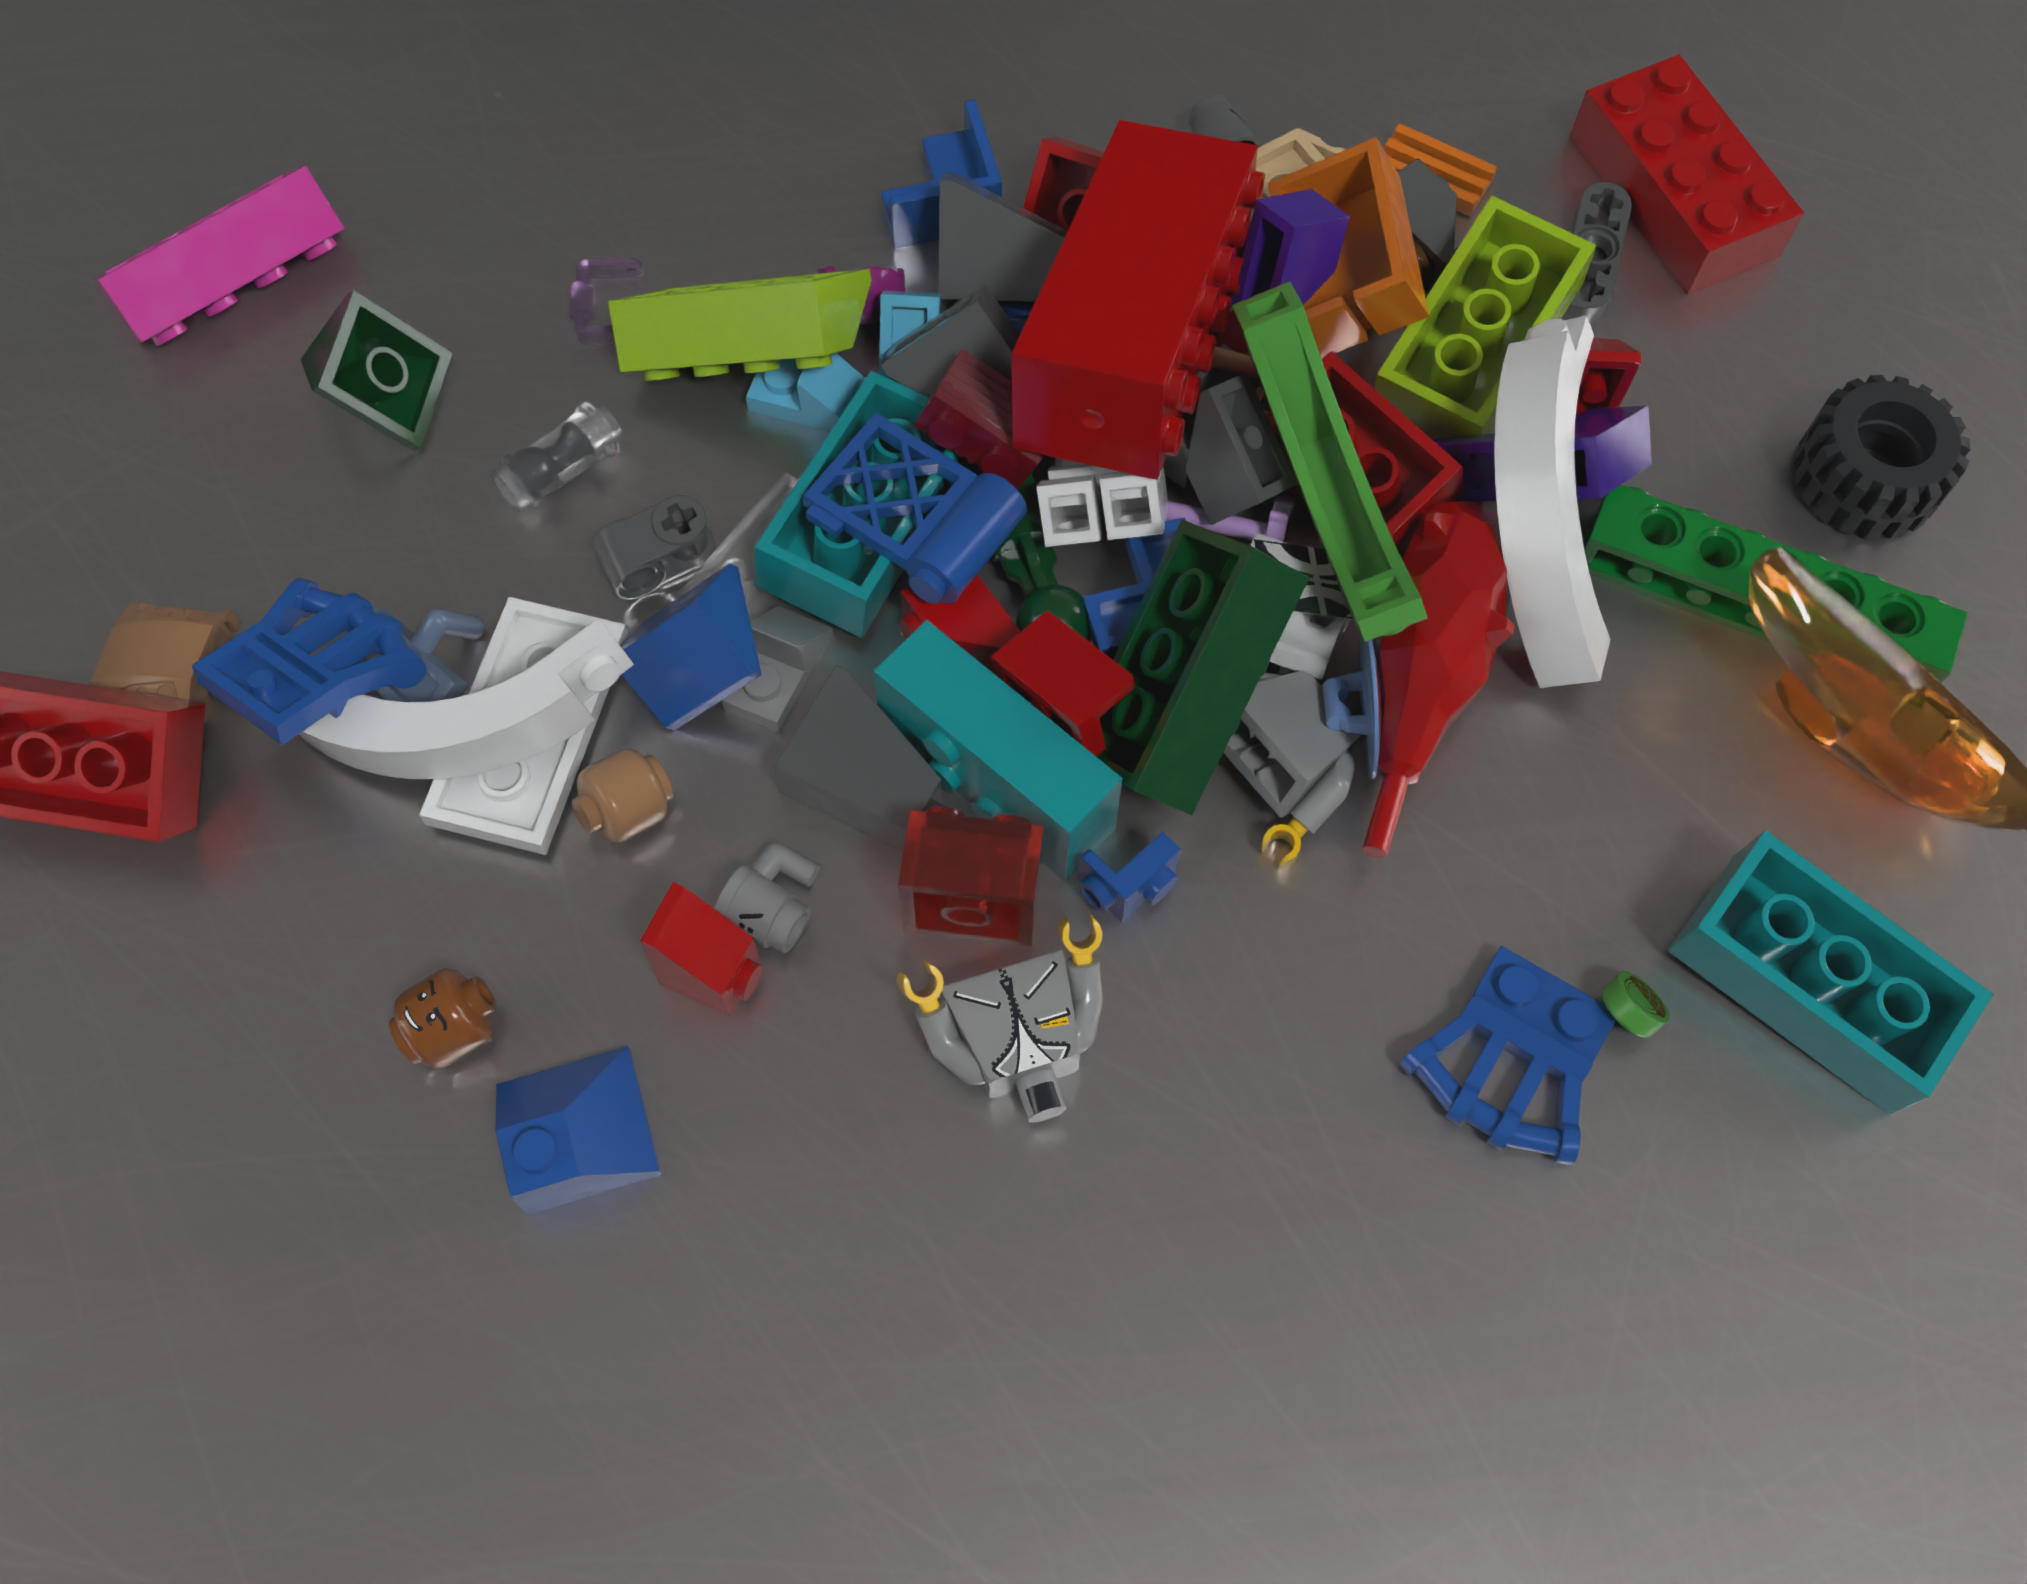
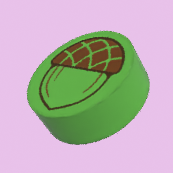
[1602,971,1670,1037]

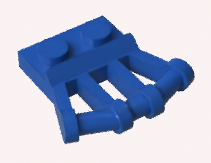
[192,578,426,745]
[1398,946,1616,1166]

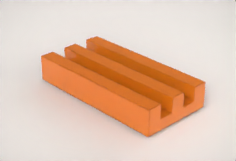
[1384,123,1497,217]

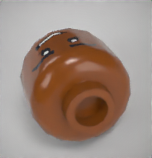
[389,968,497,1068]

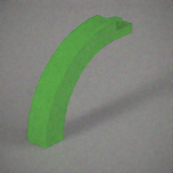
[1232,281,1428,642]

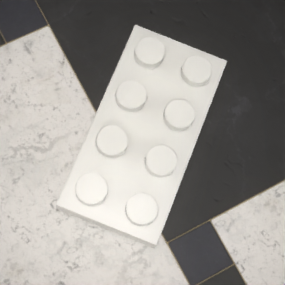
[419,597,629,855]

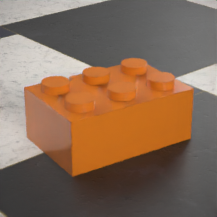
[1268,137,1429,358]

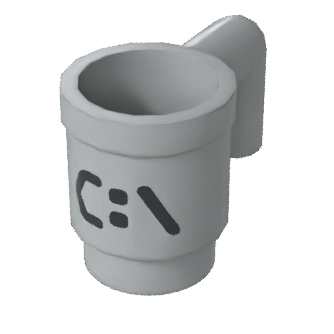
[714,842,821,953]

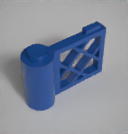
[803,412,1027,604]

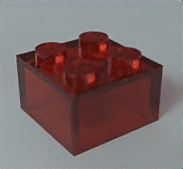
[898,806,1044,947]

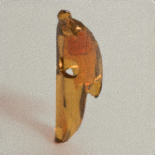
[1749,547,2027,831]

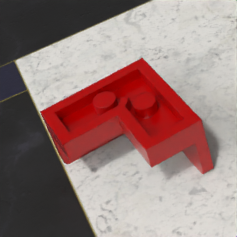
[990,610,1135,757]

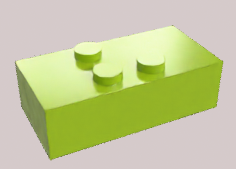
[1374,196,1596,439]

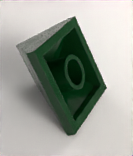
[300,290,453,452]

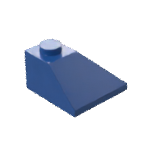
[495,1046,661,1215]

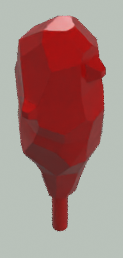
[1362,501,1515,859]

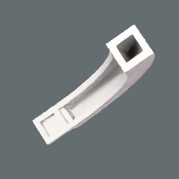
[1494,315,1611,688]
[298,618,634,779]

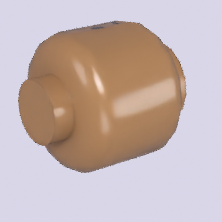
[571,749,673,843]

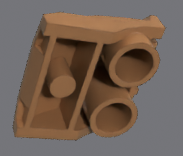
[89,603,241,722]

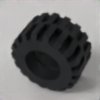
[1793,375,1971,540]

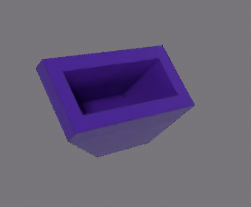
[1231,189,1350,309]

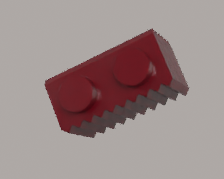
[915,348,1043,490]

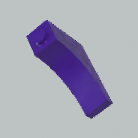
[1432,406,1652,502]

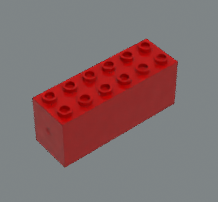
[1011,120,1265,480]

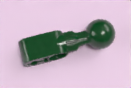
[961,461,1092,642]

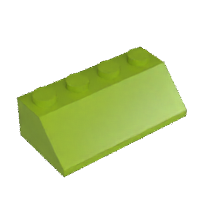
[608,268,872,381]

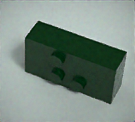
[1097,519,1310,815]

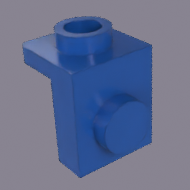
[1077,832,1181,922]

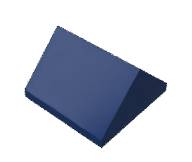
[621,564,762,730]

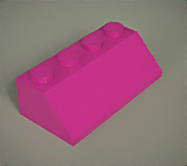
[92,166,345,346]

